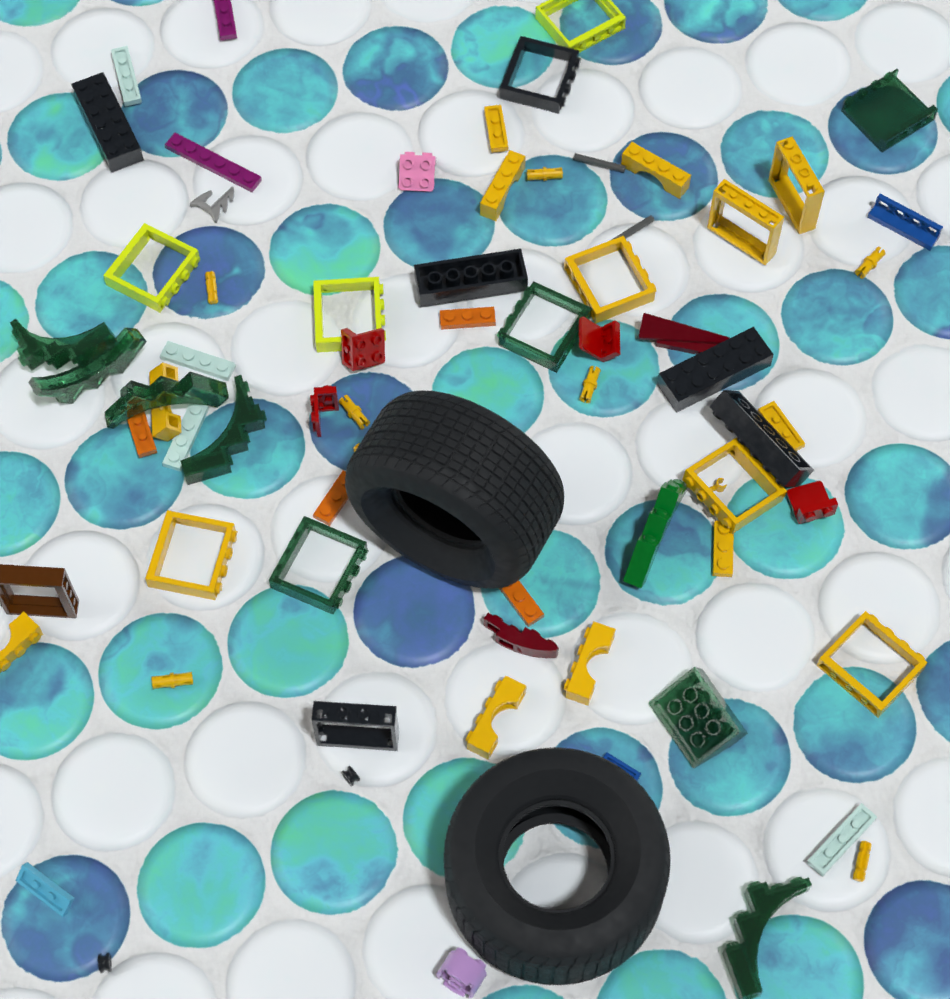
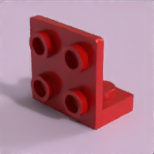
[341,328,385,371]

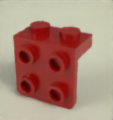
[579,317,621,362]
[310,385,339,437]
[786,481,838,524]

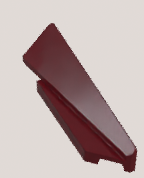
[638,313,730,355]

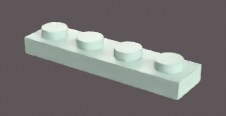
[111,46,142,106]
[160,341,236,381]
[162,401,209,472]
[807,803,877,877]

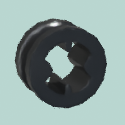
[341,766,360,786]
[98,953,112,973]

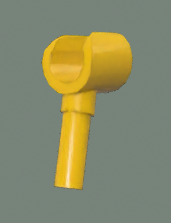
[709,478,727,492]

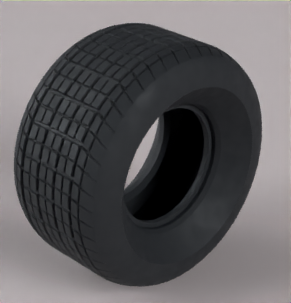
[345,391,564,589]
[444,747,671,985]

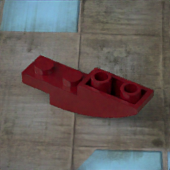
[484,613,559,658]

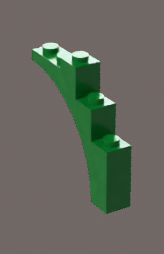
[623,479,688,588]

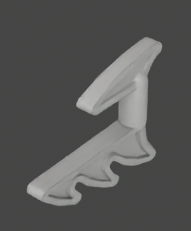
[190,186,234,223]

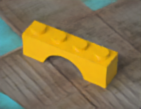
[621,142,691,199]
[480,150,526,221]
[149,362,182,442]
[0,612,43,673]
[564,621,616,706]
[465,675,527,760]

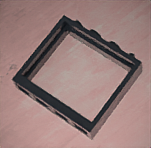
[500,36,581,114]
[311,701,399,751]

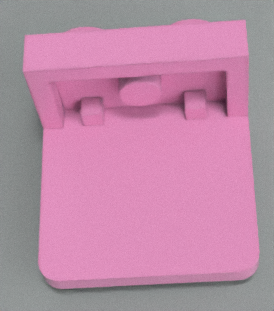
[399,152,436,192]

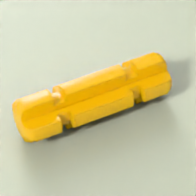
[205,271,218,305]
[853,841,872,882]

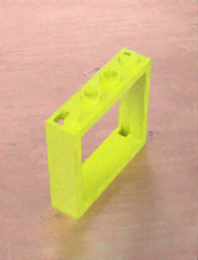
[535,0,626,53]
[103,223,200,313]
[313,277,386,353]

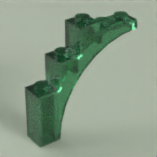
[10,319,119,371]
[28,327,147,404]
[105,371,229,429]
[180,375,267,485]
[722,877,812,999]

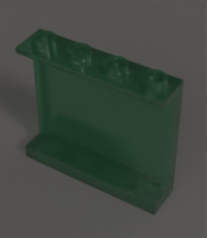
[841,69,938,152]

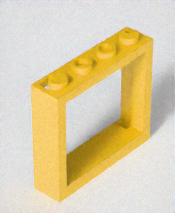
[768,136,825,234]
[707,179,784,266]
[564,235,657,324]
[682,437,787,534]
[145,510,238,601]
[816,611,928,718]

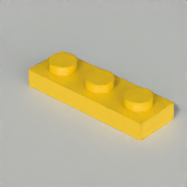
[484,105,509,153]
[758,401,806,451]
[713,520,734,577]

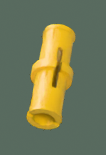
[527,167,563,181]
[855,247,886,279]
[579,366,601,403]
[339,395,370,429]
[152,672,193,689]

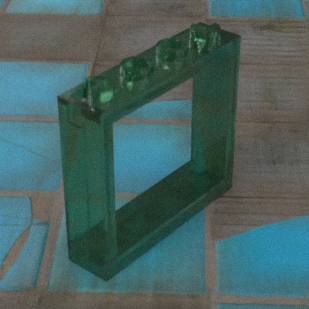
[497,281,592,373]
[269,516,369,615]

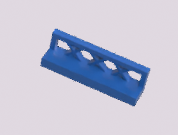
[867,193,943,251]

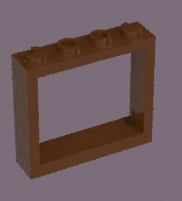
[0,564,79,619]

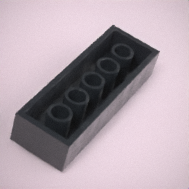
[71,72,144,173]
[414,248,528,307]
[657,327,774,413]
[709,390,814,487]

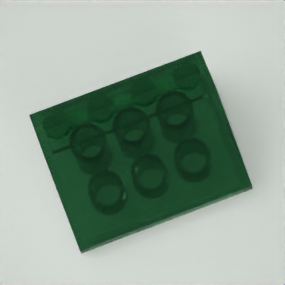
[649,667,748,768]

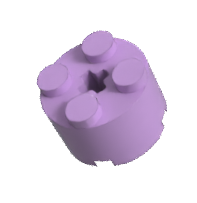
[437,947,487,998]

